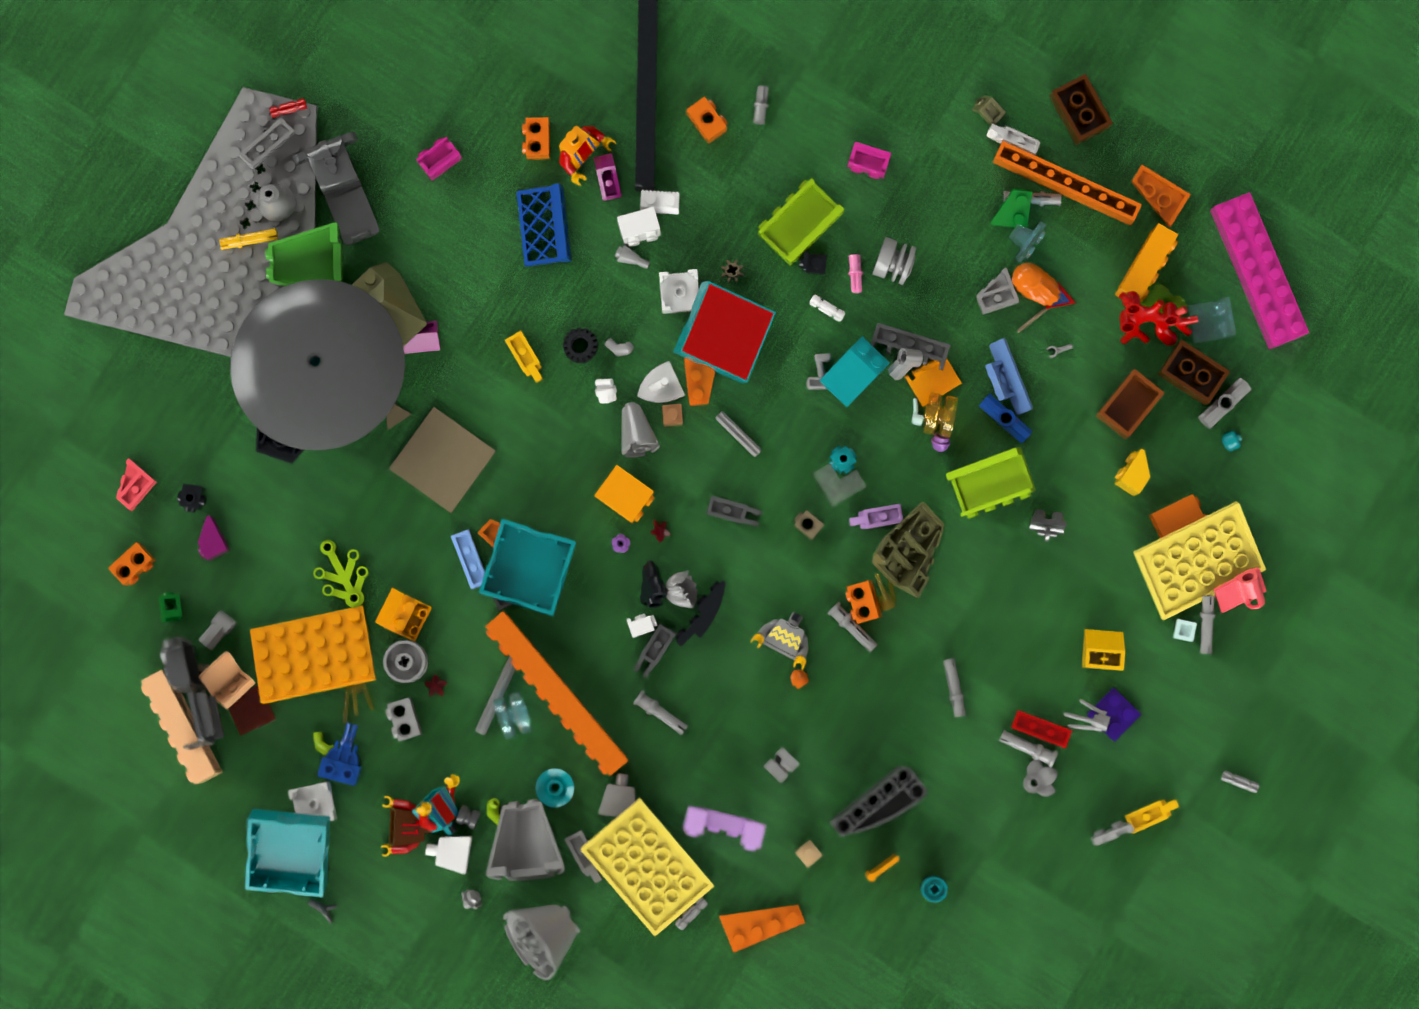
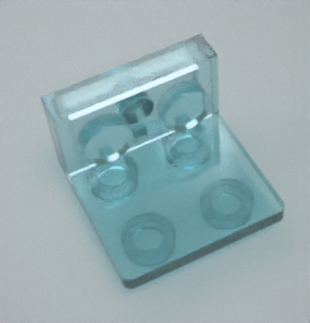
[1188,297,1236,343]

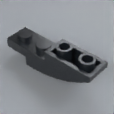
[676,580,726,647]

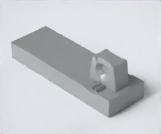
[239,118,295,170]

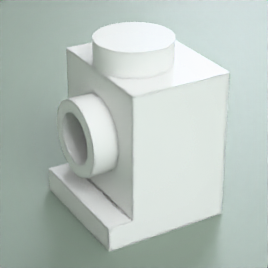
[627,613,657,638]

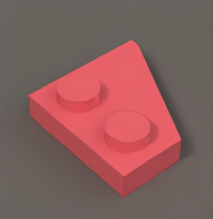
[116,458,157,511]

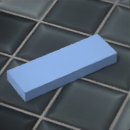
[451,529,485,590]

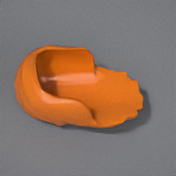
[1012,262,1061,306]

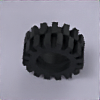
[563,328,598,364]

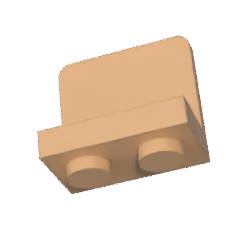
[199,651,255,709]

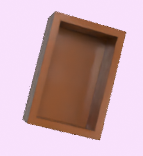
[1095,369,1165,439]

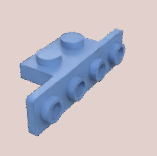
[985,338,1033,415]

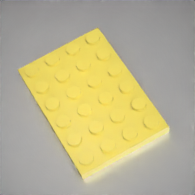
[1133,501,1266,620]
[580,798,714,936]

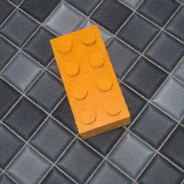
[1114,223,1178,302]

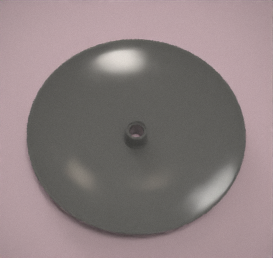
[230,279,405,450]

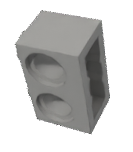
[385,697,422,742]

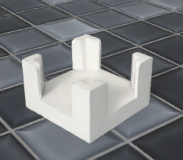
[659,269,699,314]
[288,781,337,821]

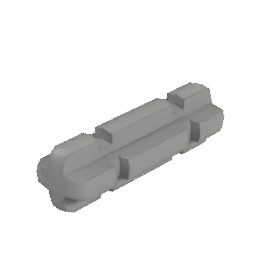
[1221,771,1259,793]
[675,897,708,930]

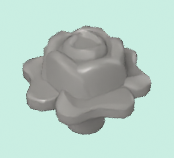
[461,889,482,909]

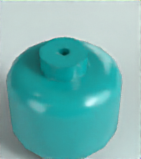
[1221,431,1242,452]

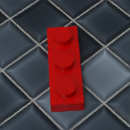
[1011,710,1072,749]

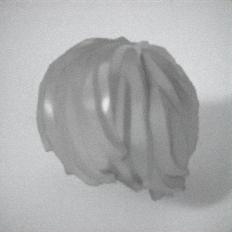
[666,570,698,608]

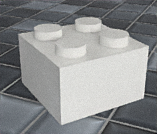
[617,207,661,247]

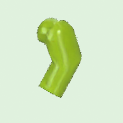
[313,732,334,756]
[487,798,500,826]

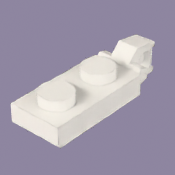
[986,124,1041,156]

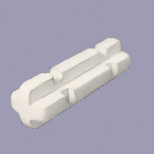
[809,295,845,322]

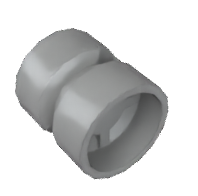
[763,747,800,784]

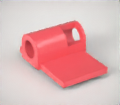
[1213,567,1267,613]

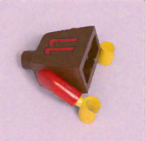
[380,796,433,857]

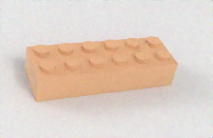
[141,670,223,784]

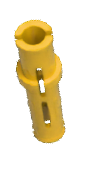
[219,228,279,250]

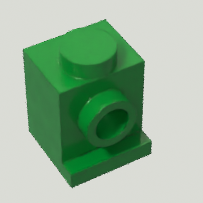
[158,592,182,623]

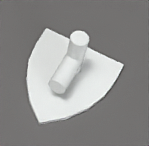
[637,361,685,403]

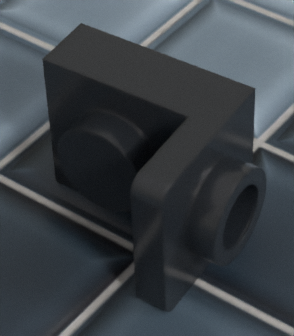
[799,251,827,275]

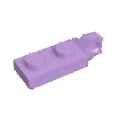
[849,504,903,529]

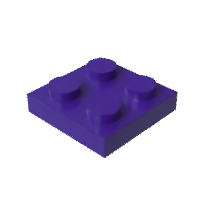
[1086,687,1142,742]

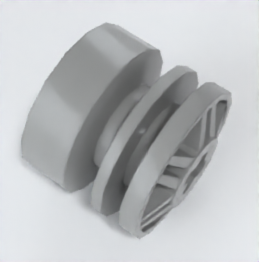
[872,237,916,285]

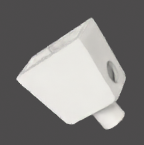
[426,836,472,874]

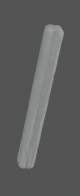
[475,656,516,735]

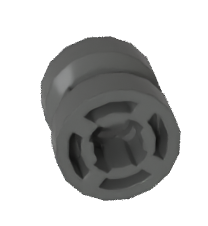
[456,805,481,830]

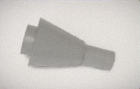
[614,244,650,269]

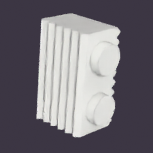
[640,190,680,214]

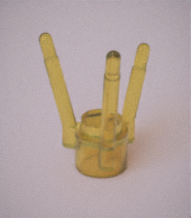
[875,573,897,612]
[343,682,374,724]

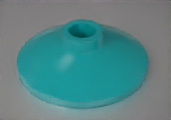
[536,768,574,807]

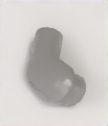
[604,338,634,356]

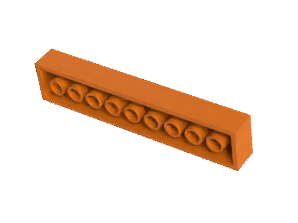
[485,611,629,776]

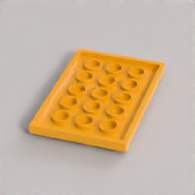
[250,605,376,704]

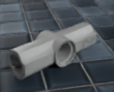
[1198,378,1252,429]

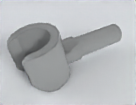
[1047,344,1073,358]

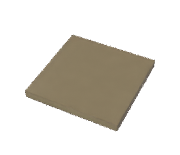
[389,407,496,513]

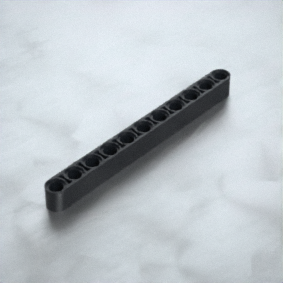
[635,0,658,192]

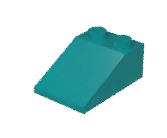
[820,336,890,407]

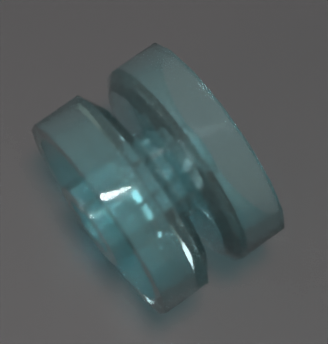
[493,691,533,740]

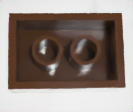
[1049,74,1113,146]
[1157,340,1230,406]

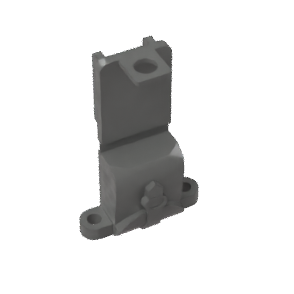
[292,132,380,246]
[160,636,224,750]

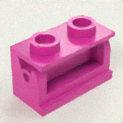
[416,136,462,181]
[847,142,891,179]

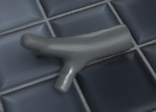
[308,898,336,924]

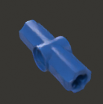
[979,394,1033,444]

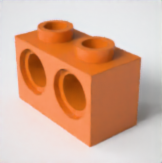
[522,117,550,159]
[108,542,156,586]
[845,580,883,624]

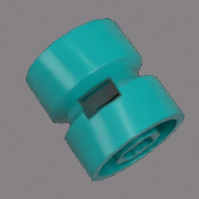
[920,875,947,902]

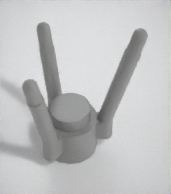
[1064,699,1111,732]

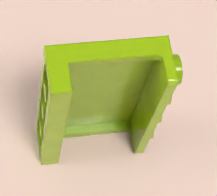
[758,178,845,266]
[946,447,1036,519]

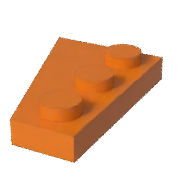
[1131,165,1191,228]

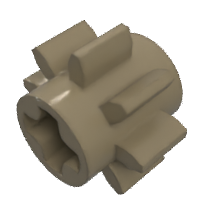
[721,260,744,283]

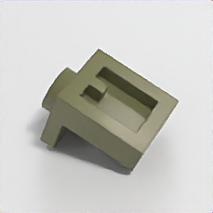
[972,96,1006,126]

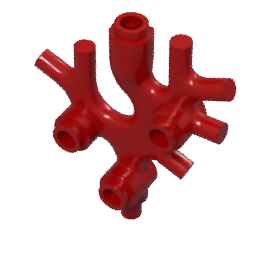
[1119,291,1199,346]

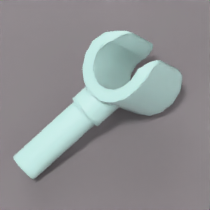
[911,398,924,426]

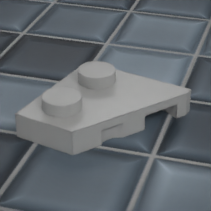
[976,268,1019,315]
[1090,820,1134,846]

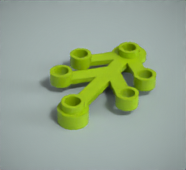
[313,540,369,608]

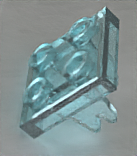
[1009,221,1047,263]

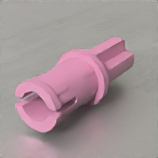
[848,254,863,293]

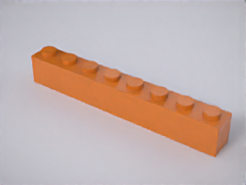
[992,141,1142,226]

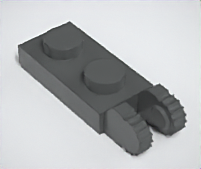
[706,496,763,527]
[633,623,676,679]

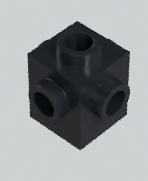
[177,483,207,513]

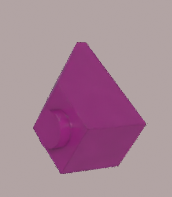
[593,153,622,201]
[198,515,230,561]

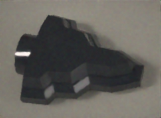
[640,560,668,608]

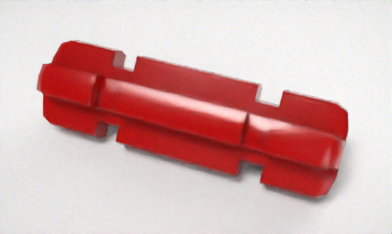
[269,98,307,118]

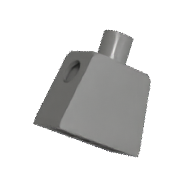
[599,773,635,817]

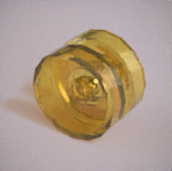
[923,392,958,438]

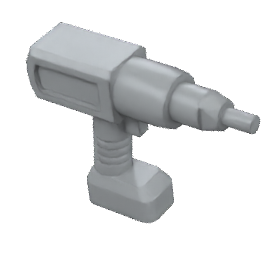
[806,354,831,390]

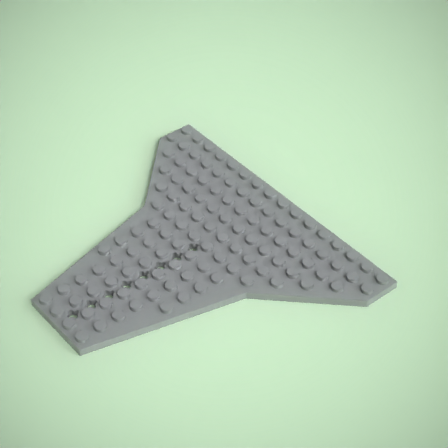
[64,87,317,357]

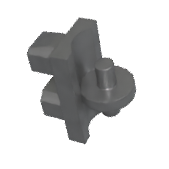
[1029,509,1067,542]

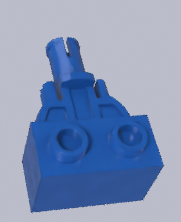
[317,722,362,786]

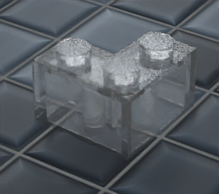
[813,464,866,508]

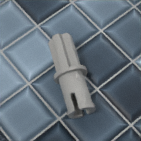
[753,86,769,125]

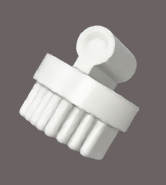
[595,378,617,403]

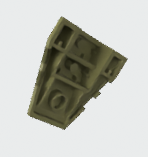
[352,262,427,347]
[871,502,945,598]

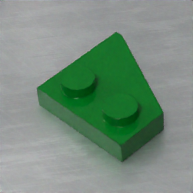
[990,188,1033,229]

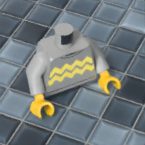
[750,612,809,670]

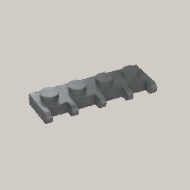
[871,323,951,370]

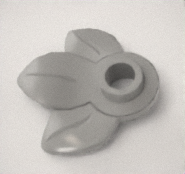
[1023,760,1057,796]

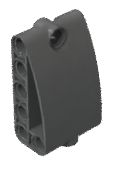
[829,766,928,838]

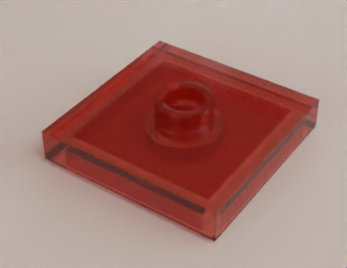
[228,686,277,736]

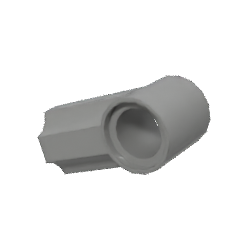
[888,348,923,380]
[199,610,237,650]

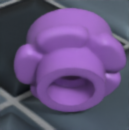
[611,534,630,553]

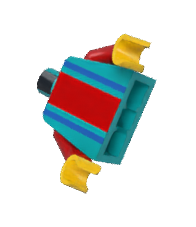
[412,774,460,836]

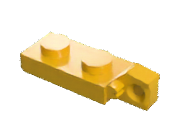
[505,331,543,383]
[1124,799,1179,834]

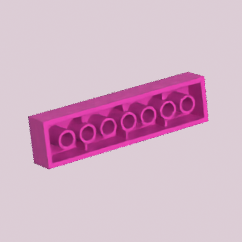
[1210,192,1309,350]

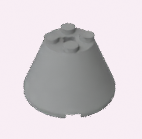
[503,904,579,980]

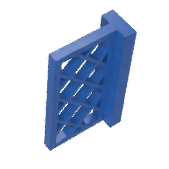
[516,183,572,267]

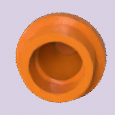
[790,669,810,689]

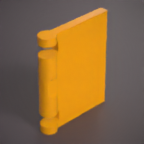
[904,359,962,407]
[865,854,900,882]

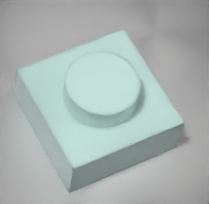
[1173,619,1197,642]

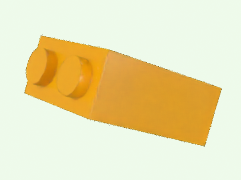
[594,465,655,523]

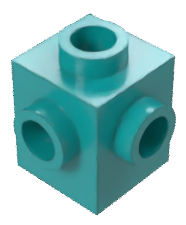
[829,446,857,474]

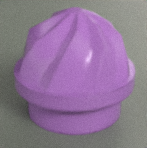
[931,433,950,452]

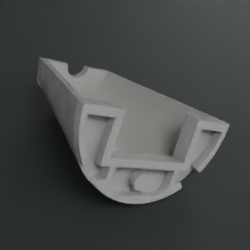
[487,799,564,881]

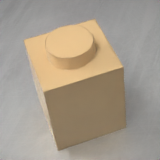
[795,839,823,868]

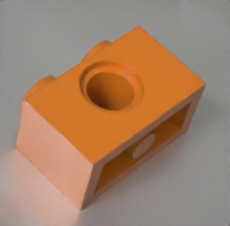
[686,97,728,144]

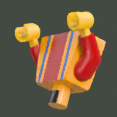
[559,125,616,186]

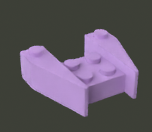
[683,806,766,851]

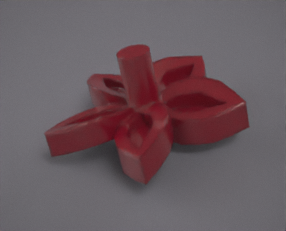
[650,520,671,542]
[424,674,448,697]

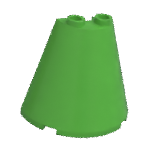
[265,223,344,286]

